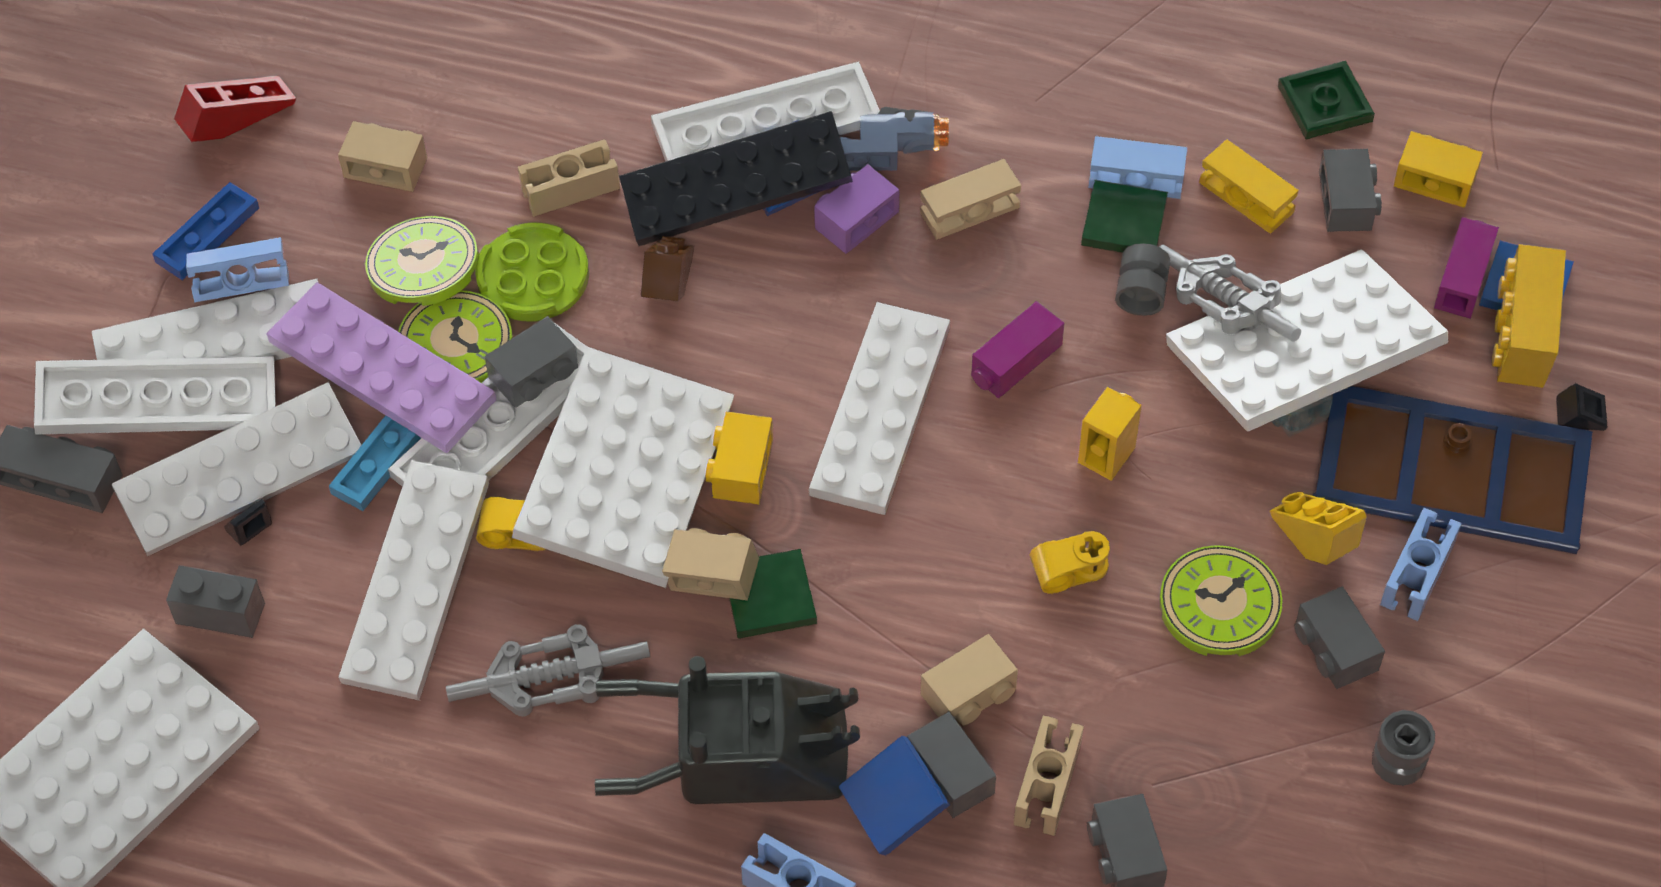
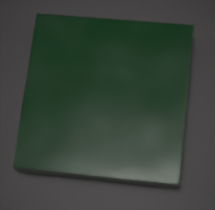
[1278,60,1375,140]
[1081,180,1168,253]
[729,549,817,639]

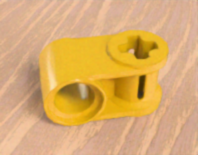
[476,497,545,551]
[1029,531,1110,594]

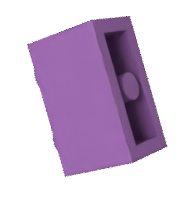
[814,164,899,254]

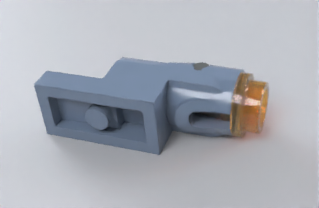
[840,107,949,171]

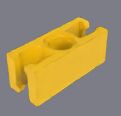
[1199,139,1299,234]

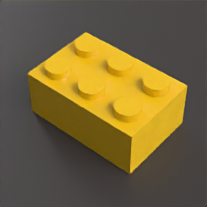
[1492,244,1566,388]

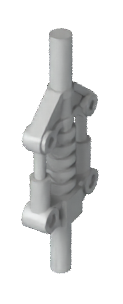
[1160,245,1302,342]
[446,624,650,716]

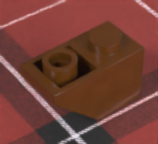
[641,236,695,301]

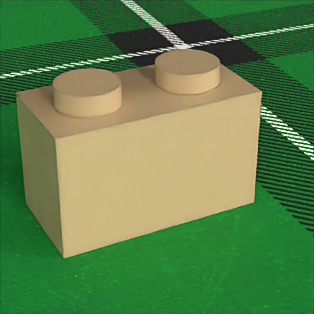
[338,121,427,192]
[662,528,759,601]
[921,634,1018,725]

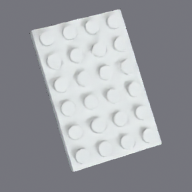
[1166,249,1448,432]
[512,347,734,588]
[0,628,260,887]

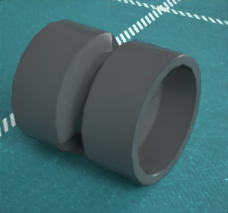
[1115,243,1171,316]
[1372,710,1435,786]

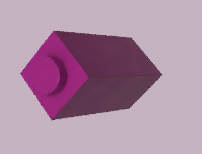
[1434,217,1499,319]
[971,301,1064,398]

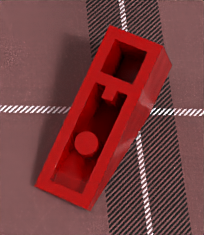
[174,76,296,142]

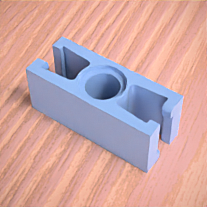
[1089,136,1187,199]
[186,237,289,303]
[1380,508,1461,621]
[741,833,856,887]

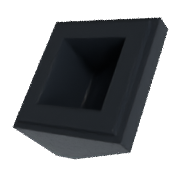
[1556,383,1608,431]
[224,499,272,546]

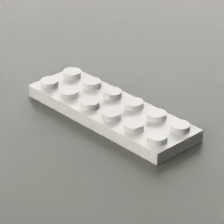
[651,62,880,161]
[92,279,318,361]
[809,302,950,515]
[388,324,587,487]
[34,357,275,434]
[112,382,361,556]
[338,460,489,700]

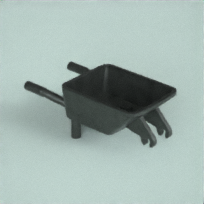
[595,656,860,804]

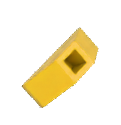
[1270,492,1367,565]

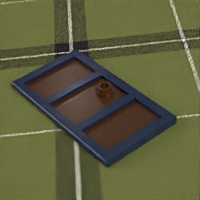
[1313,386,1593,554]

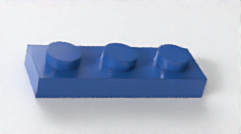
[152,182,259,280]

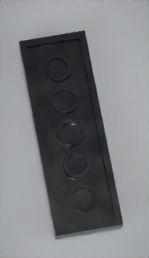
[619,111,853,246]

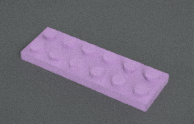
[266,282,496,453]

